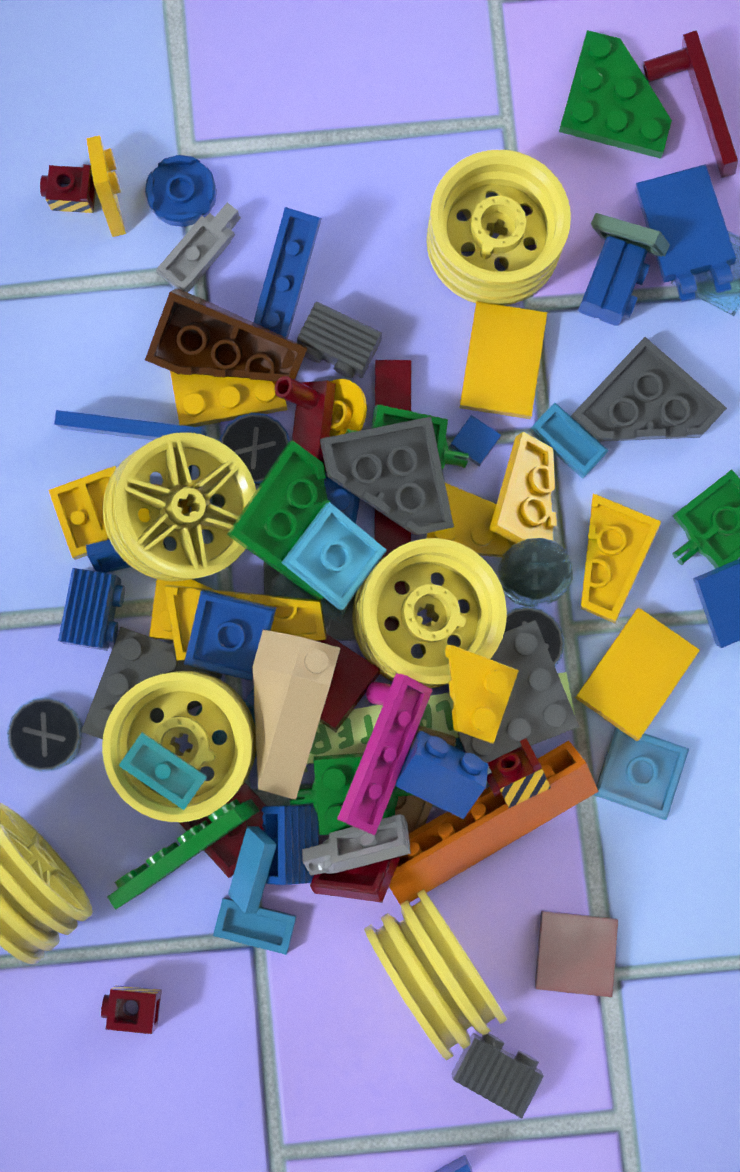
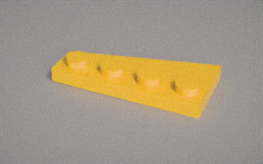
[164,585,327,661]

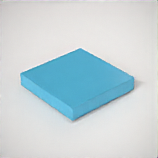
[281,502,387,610]

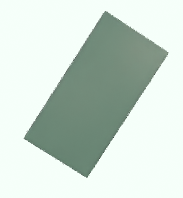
[591,213,670,257]

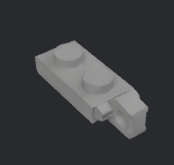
[156,202,241,293]
[302,814,411,875]

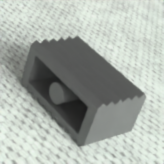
[297,301,382,378]
[451,1033,544,1119]

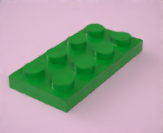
[107,799,259,910]

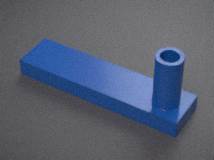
[253,207,322,338]
[54,410,207,477]

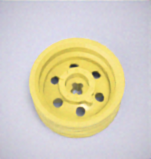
[426,150,571,306]
[103,433,256,581]
[352,538,507,688]
[102,671,256,822]
[0,803,93,964]
[364,889,507,1061]

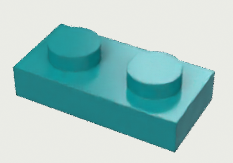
[118,732,207,810]

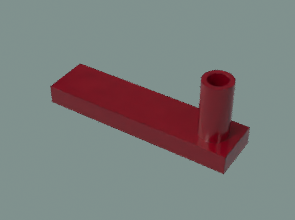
[643,30,738,178]
[274,376,336,480]

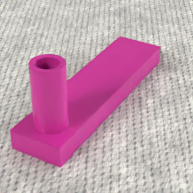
[337,673,433,835]

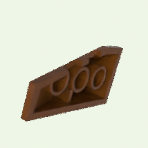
[145,288,307,381]

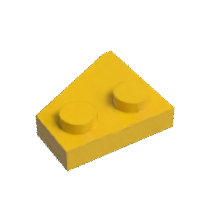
[86,135,126,237]
[48,466,116,560]
[445,644,519,744]

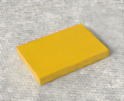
[459,301,548,419]
[575,607,700,741]

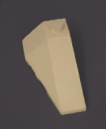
[252,630,340,800]

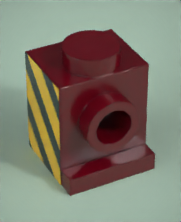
[40,164,96,213]
[487,738,551,808]
[101,985,162,1034]

